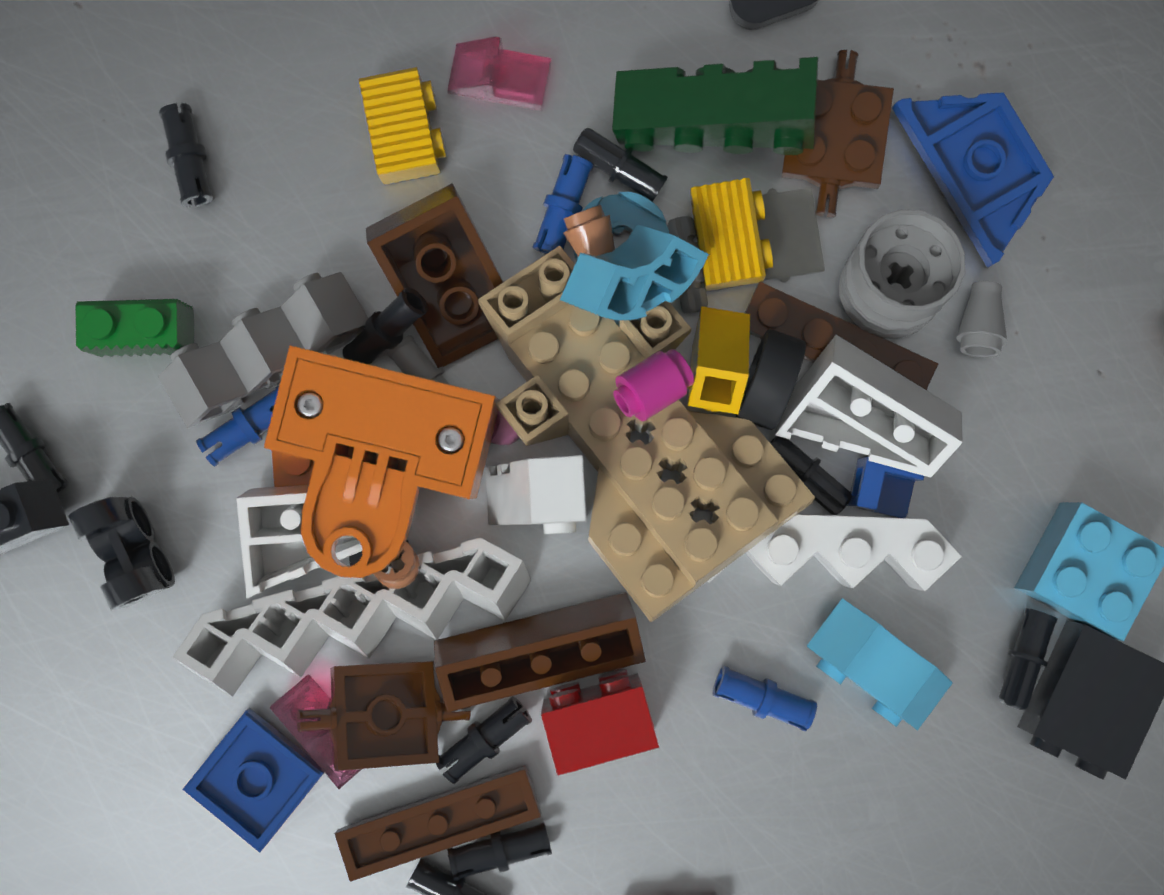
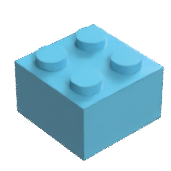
[1014,502,1164,641]

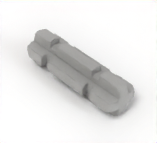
[667,216,708,313]

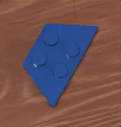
[892,92,1054,268]

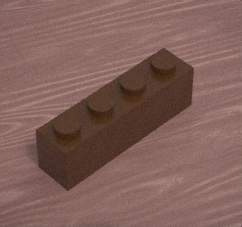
[434,592,646,712]

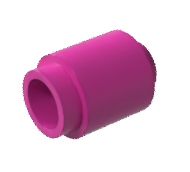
[613,349,694,421]

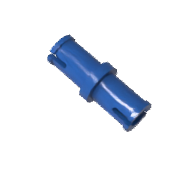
[532,154,594,254]
[196,386,279,467]
[712,666,817,732]

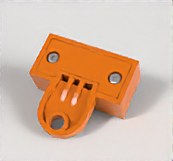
[264,345,500,578]

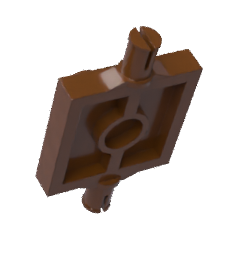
[781,50,894,217]
[297,661,471,771]

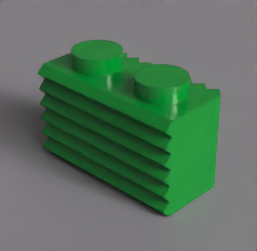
[75,299,194,357]

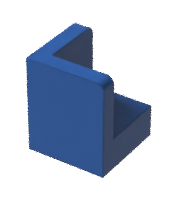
[847,457,925,518]

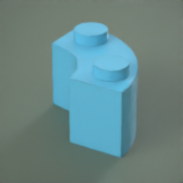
[560,224,709,320]
[807,598,953,731]

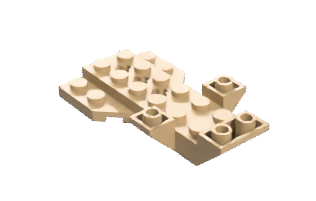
[478,246,815,623]

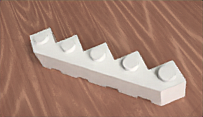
[692,511,962,591]
[172,538,531,697]

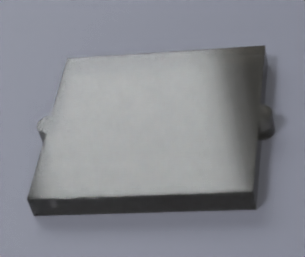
[757,187,825,283]

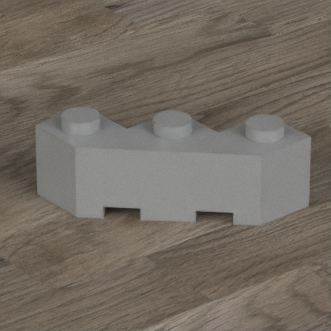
[158,272,368,428]

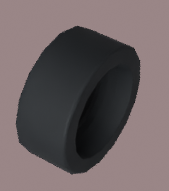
[736,329,806,430]

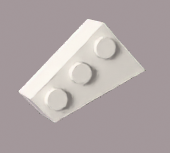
[775,335,963,478]
[485,456,586,534]
[236,485,363,598]

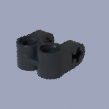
[68,496,175,610]

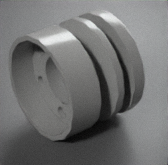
[839,210,965,338]

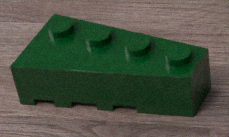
[612,57,818,155]

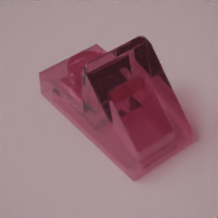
[447,36,551,111]

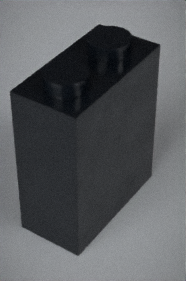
[1017,621,1164,780]

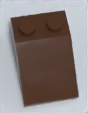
[366,183,504,368]

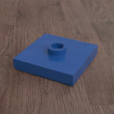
[182,708,326,853]

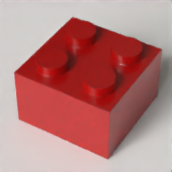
[541,669,659,776]

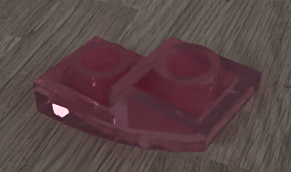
[269,674,362,789]

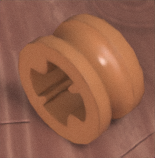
[373,541,420,589]

